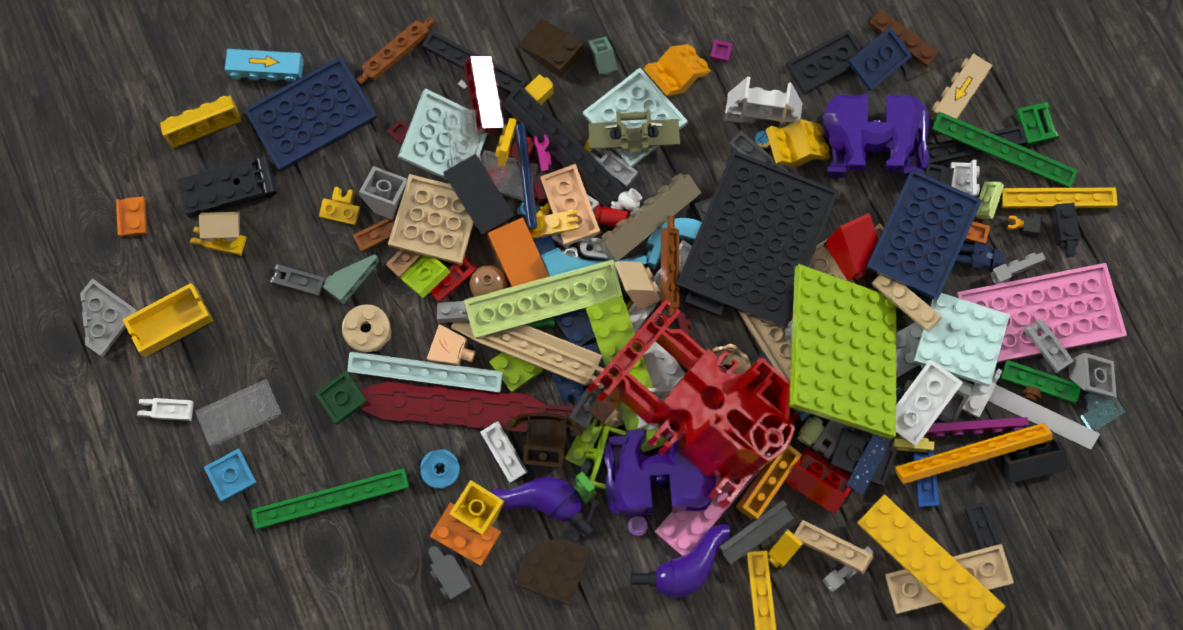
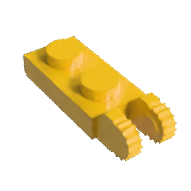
[190,227,246,256]

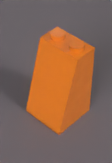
[486,218,549,287]

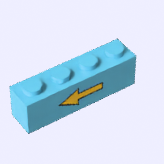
[225,49,304,82]

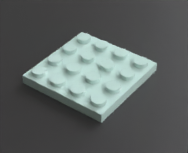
[583,68,688,167]
[398,89,487,180]
[913,293,1010,387]

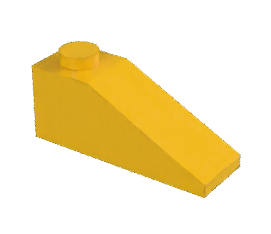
[767,530,803,568]

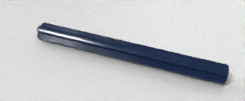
[515,123,537,230]

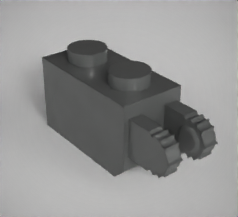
[428,546,473,601]

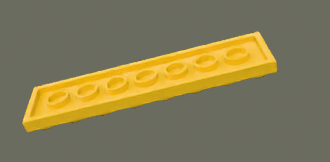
[857,494,1005,630]

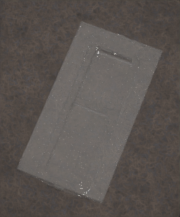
[445,110,481,167]

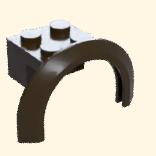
[503,413,584,468]

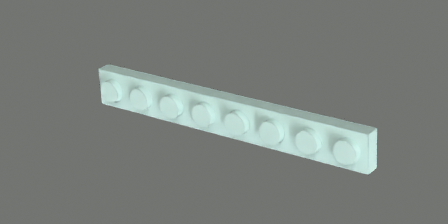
[347,352,503,392]

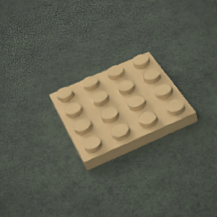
[388,174,474,265]

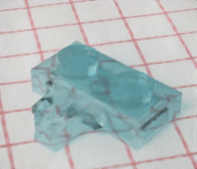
[1080,392,1125,431]

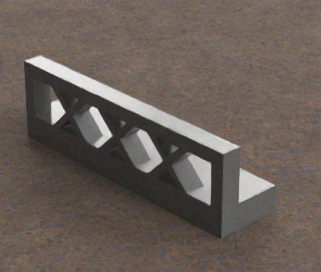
[719,500,794,566]

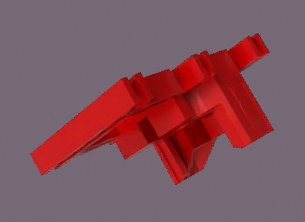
[587,299,799,508]

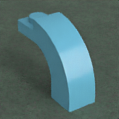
[646,218,702,270]

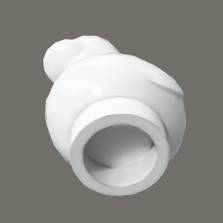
[611,188,642,212]

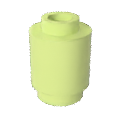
[797,416,825,447]

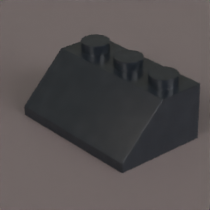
[998,429,1067,483]

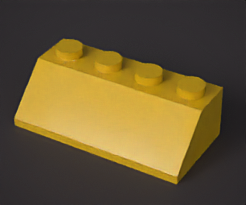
[160,95,242,149]

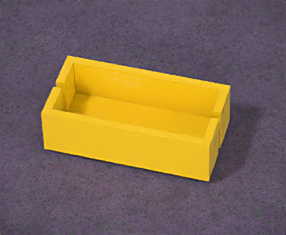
[122,283,213,357]

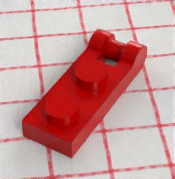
[429,255,478,303]

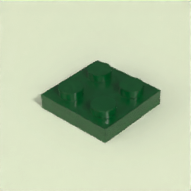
[315,370,368,425]

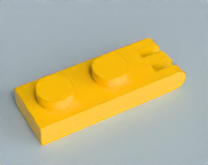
[530,210,579,239]

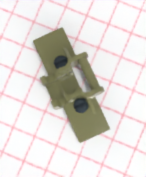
[589,110,680,153]

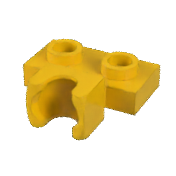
[319,186,361,225]

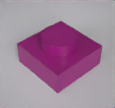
[710,40,732,63]

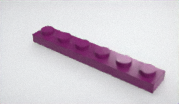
[922,417,1029,438]

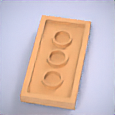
[540,164,600,246]

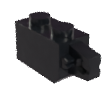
[1050,202,1081,258]

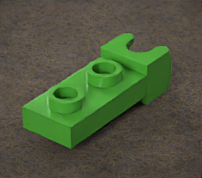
[574,472,597,505]

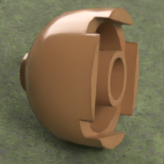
[470,265,508,297]

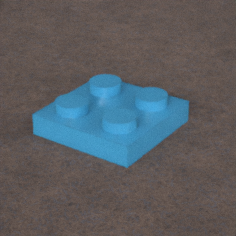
[204,449,257,502]

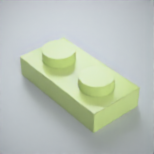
[975,182,1004,219]

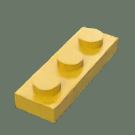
[495,118,517,167]

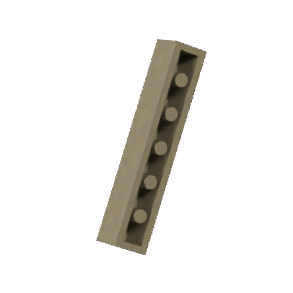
[598,174,701,262]

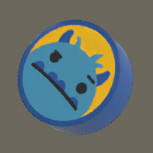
[754,130,771,150]

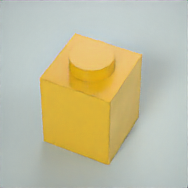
[525,74,553,105]

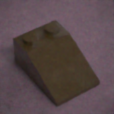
[518,19,584,79]

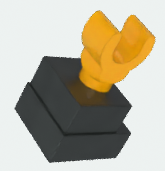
[1007,214,1041,238]

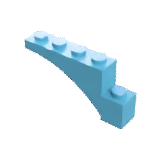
[541,248,648,278]

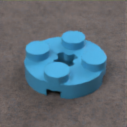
[421,450,460,490]

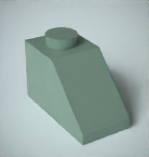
[589,37,617,74]

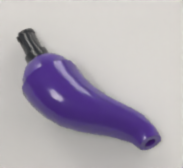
[491,477,595,538]
[630,524,730,599]

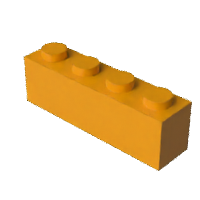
[736,444,802,519]

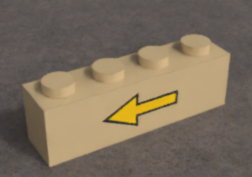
[931,54,992,120]

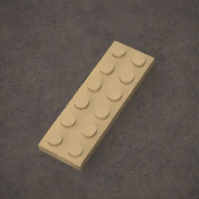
[885,544,1014,614]

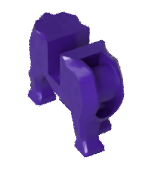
[823,94,929,179]
[603,427,716,517]

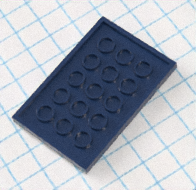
[244,56,377,172]
[866,169,982,301]

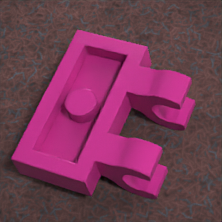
[534,134,551,171]

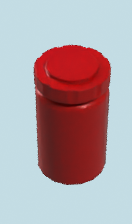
[594,205,629,228]

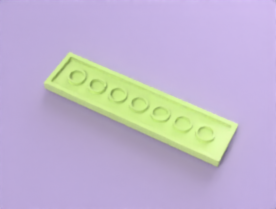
[464,259,622,338]

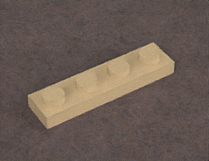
[872,275,942,332]
[794,520,873,574]

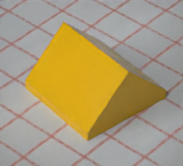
[449,480,504,535]

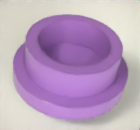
[628,516,648,536]

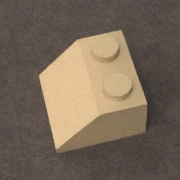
[199,212,240,242]
[615,261,660,310]

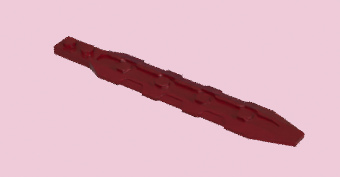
[360,382,575,432]

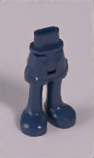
[955,242,1004,269]

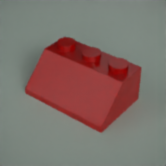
[785,447,851,514]

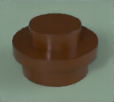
[1022,386,1042,402]

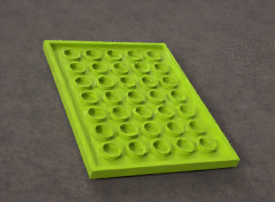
[790,264,896,439]

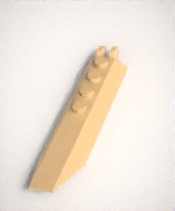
[451,321,611,389]

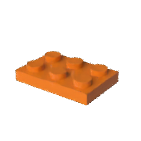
[430,502,501,566]

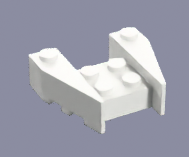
[724,77,803,128]

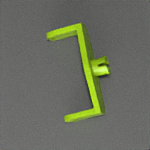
[585,425,628,490]

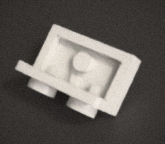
[950,160,980,197]

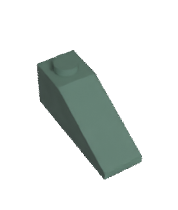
[323,255,379,305]

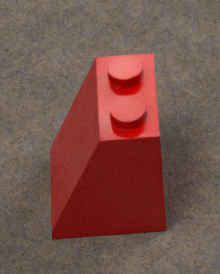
[824,213,879,281]

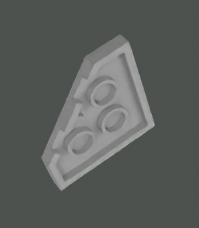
[80,279,137,357]

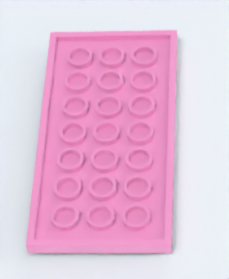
[956,263,1127,363]

